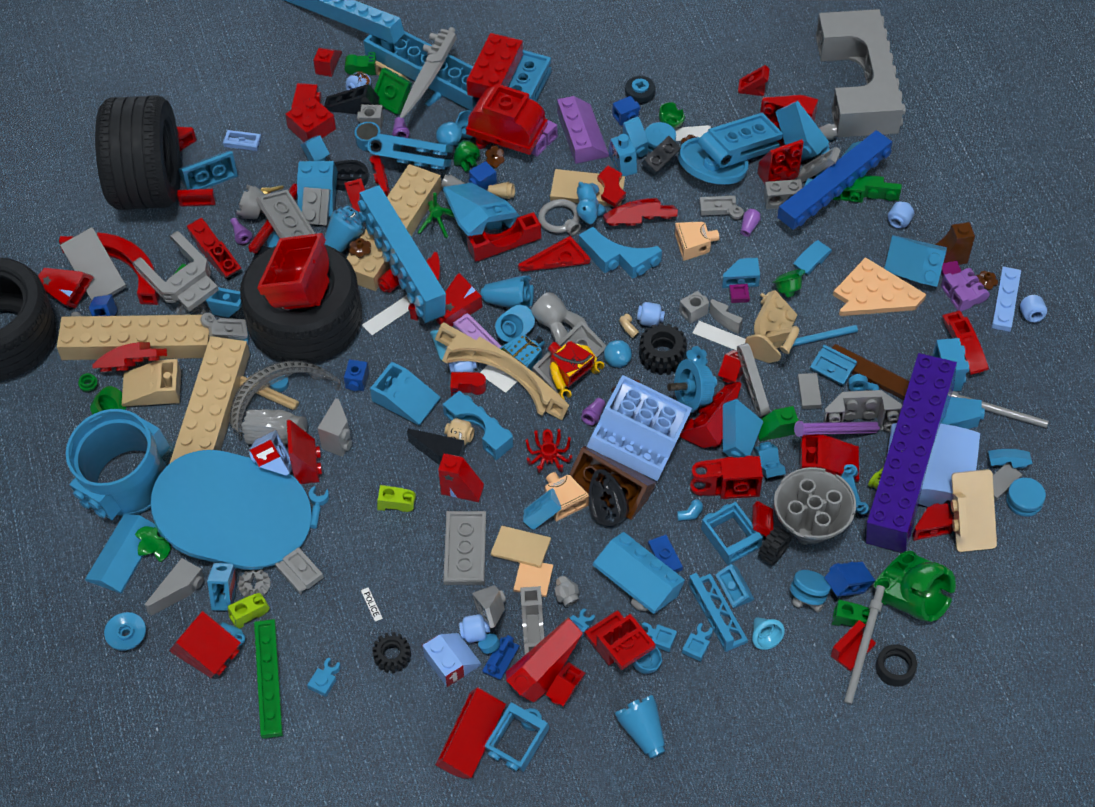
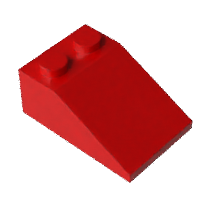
[287,420,322,484]

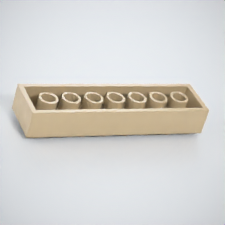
[347,164,442,291]
[57,315,210,360]
[169,336,250,464]

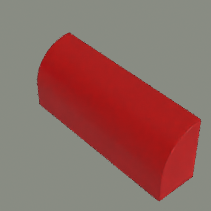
[435,687,506,779]

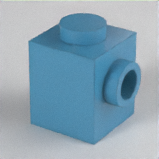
[300,135,330,161]

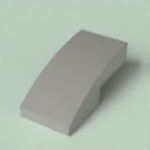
[709,299,743,334]

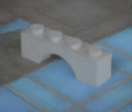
[520,586,544,655]

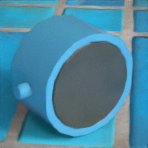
[354,122,381,151]

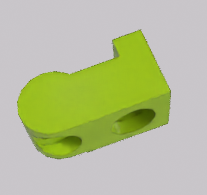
[377,485,416,512]
[227,593,270,628]

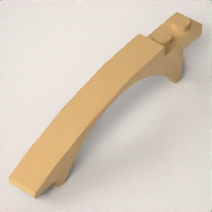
[435,322,569,420]

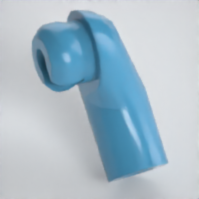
[677,499,703,521]
[220,622,245,646]

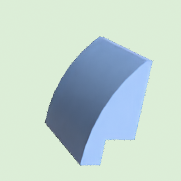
[587,375,692,481]
[887,423,980,507]

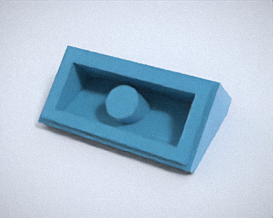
[523,488,561,530]
[715,564,754,608]

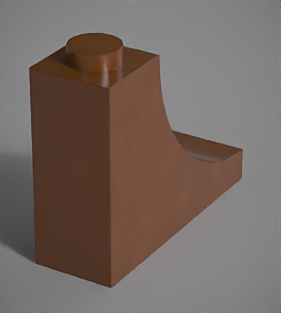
[935,222,975,265]

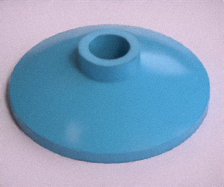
[104,612,146,650]

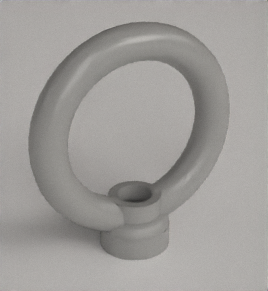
[538,199,581,236]

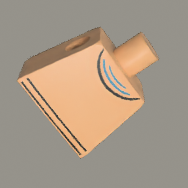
[675,222,719,261]
[545,472,589,521]

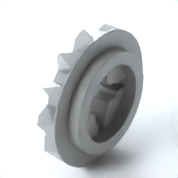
[237,569,271,597]

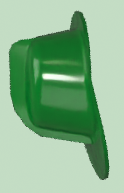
[772,269,805,297]
[90,386,127,415]

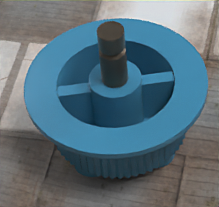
[667,359,717,413]

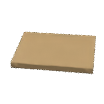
[491,526,551,568]

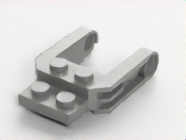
[132,231,219,312]

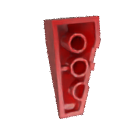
[679,381,742,448]
[506,617,583,702]

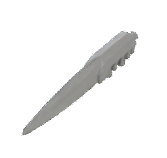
[400,27,457,118]

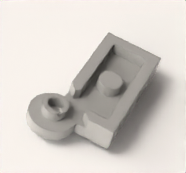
[699,196,744,219]
[200,313,248,339]

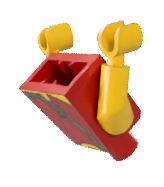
[548,341,604,400]

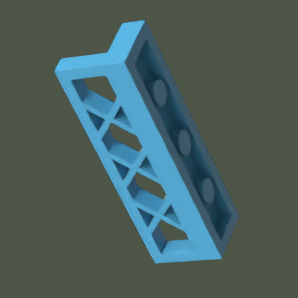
[688,573,748,652]

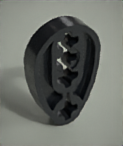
[334,160,369,191]
[589,469,629,526]

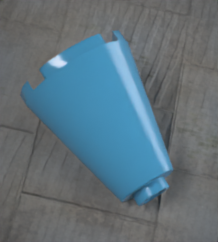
[481,275,534,308]

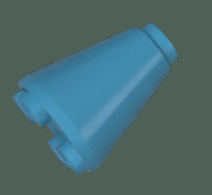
[324,208,365,253]
[614,695,665,759]

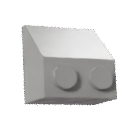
[318,398,352,457]

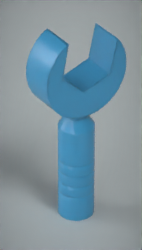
[309,486,329,529]

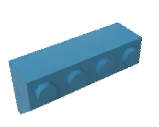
[593,532,685,614]

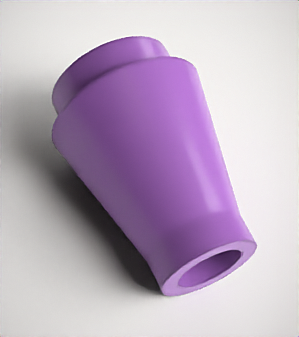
[392,117,410,138]
[740,209,761,237]
[581,398,605,425]

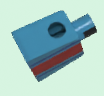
[207,563,236,611]

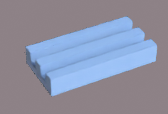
[223,130,262,151]

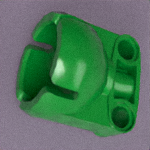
[874,551,956,621]

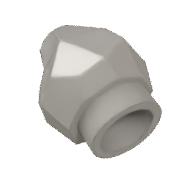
[555,576,579,607]

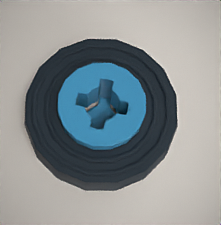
[625,76,655,104]

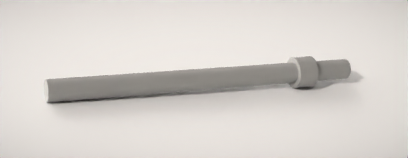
[951,391,1049,428]
[844,585,885,705]

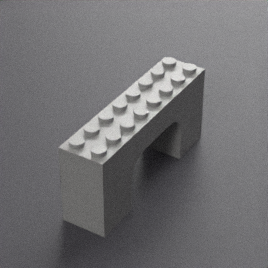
[816,9,905,138]

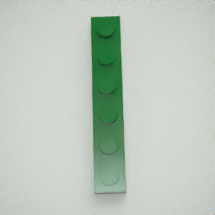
[254,619,283,739]

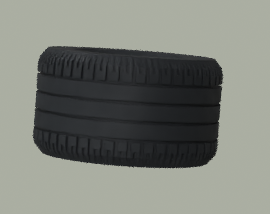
[95,95,181,210]
[240,245,362,364]
[0,257,56,381]

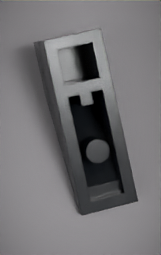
[324,84,380,114]
[407,428,465,466]

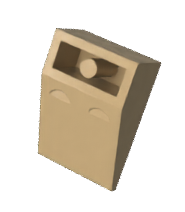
[122,359,181,406]

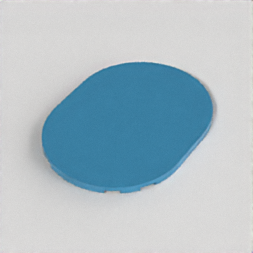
[151,450,311,570]

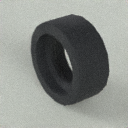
[876,644,918,687]

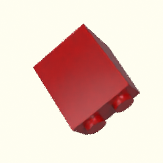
[169,611,241,678]

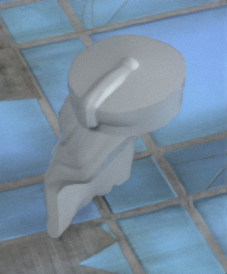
[242,409,307,446]

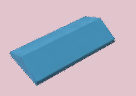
[85,514,156,594]

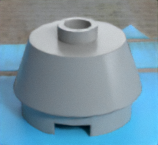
[236,184,266,219]

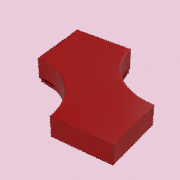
[597,166,626,207]

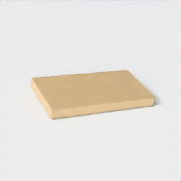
[550,169,625,207]

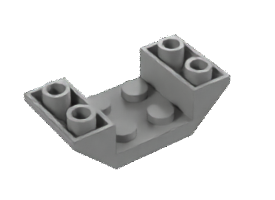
[823,390,902,432]

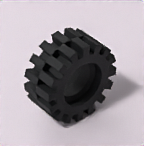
[758,526,792,565]
[372,632,411,673]

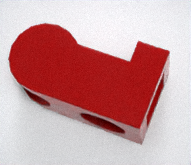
[450,372,486,397]

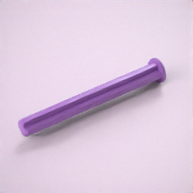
[794,421,880,437]

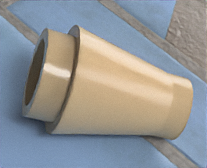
[488,182,515,199]

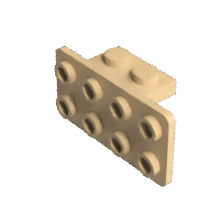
[951,469,997,552]

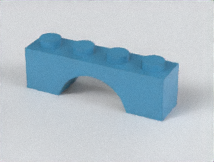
[443,390,513,460]

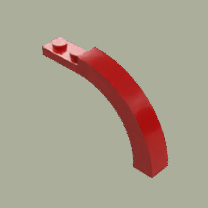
[59,232,159,305]

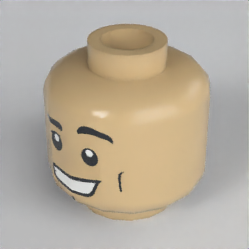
[444,418,475,445]

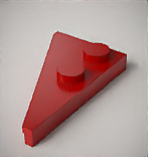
[518,236,590,272]

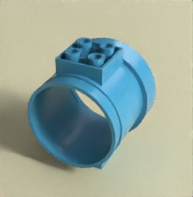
[66,409,170,520]

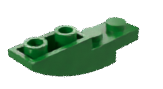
[833,176,902,203]

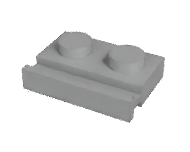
[302,187,331,225]
[275,547,323,594]

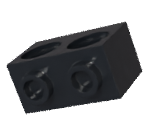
[641,136,681,176]

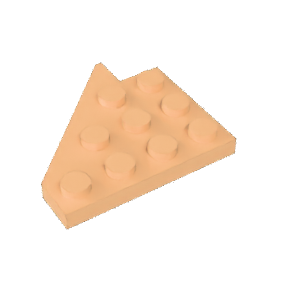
[833,257,926,316]

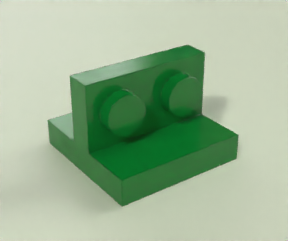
[374,68,412,114]

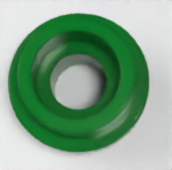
[78,373,98,392]

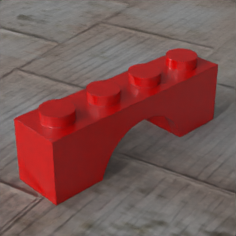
[467,212,541,262]

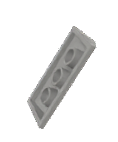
[532,320,606,393]

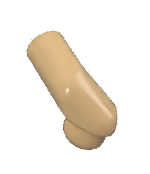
[619,314,639,338]

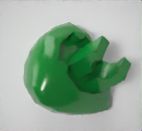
[453,140,480,173]

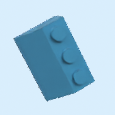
[179,151,238,190]

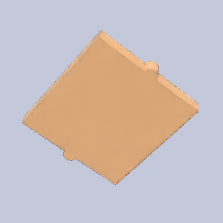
[513,563,553,597]

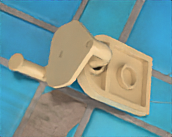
[745,290,799,363]

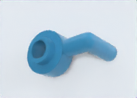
[848,374,879,391]

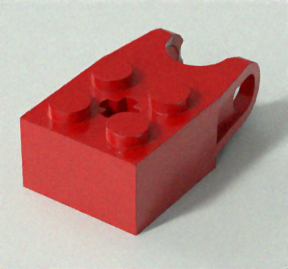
[690,455,763,499]

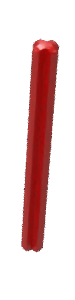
[248,183,297,254]

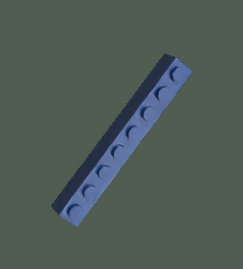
[777,130,892,230]

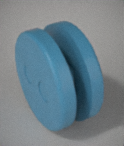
[645,122,676,153]
[1006,478,1046,517]
[790,570,831,605]

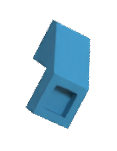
[754,442,786,478]

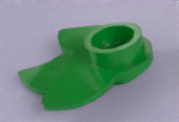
[135,526,170,562]

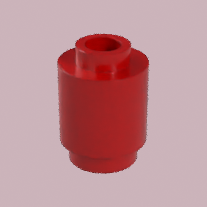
[378,268,400,293]

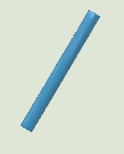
[784,325,858,347]

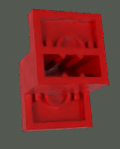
[584,610,656,670]

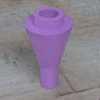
[230,218,252,245]

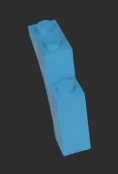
[579,227,662,279]

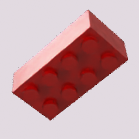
[466,33,523,98]

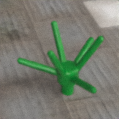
[418,192,455,238]

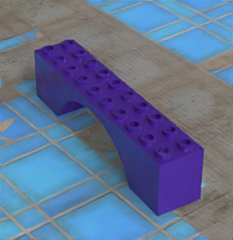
[866,353,957,553]

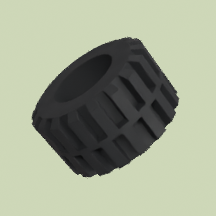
[639,323,687,375]

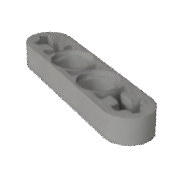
[737,343,770,417]

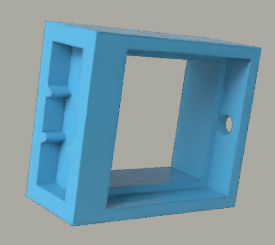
[701,502,763,565]
[484,702,550,772]

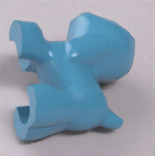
[576,182,606,224]

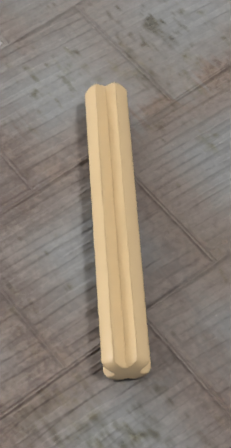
[240,376,299,410]

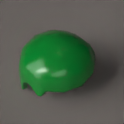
[659,102,685,128]

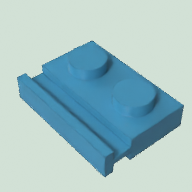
[810,344,857,386]

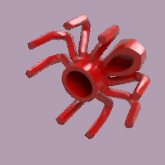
[525,429,572,473]

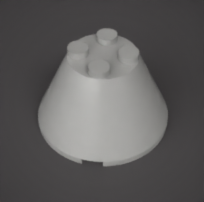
[774,467,856,545]

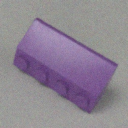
[557,96,609,164]

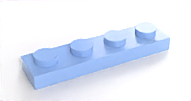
[992,266,1021,332]

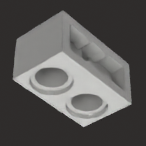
[764,179,802,209]

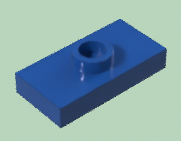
[648,535,683,573]

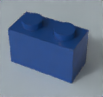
[824,562,875,597]

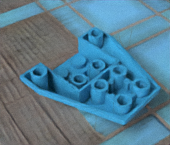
[443,183,520,236]

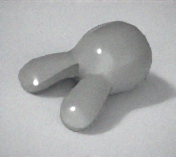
[531,292,587,343]

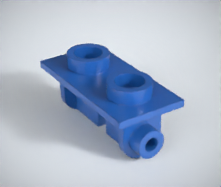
[482,635,520,680]

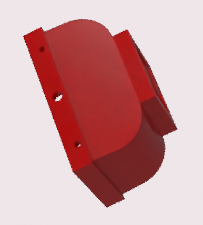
[466,84,548,155]
[257,233,330,309]

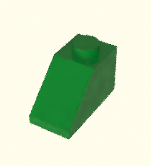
[758,406,799,442]

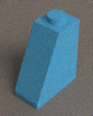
[941,397,985,429]
[723,399,763,458]

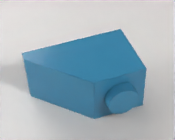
[623,116,649,159]
[722,258,760,288]
[206,287,242,318]

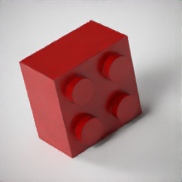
[285,96,336,142]

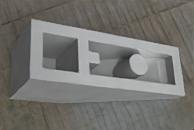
[144,558,205,616]
[472,585,506,628]

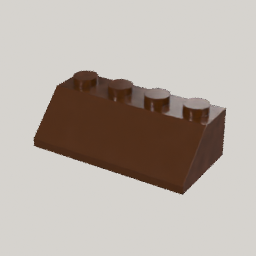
[569,446,656,520]

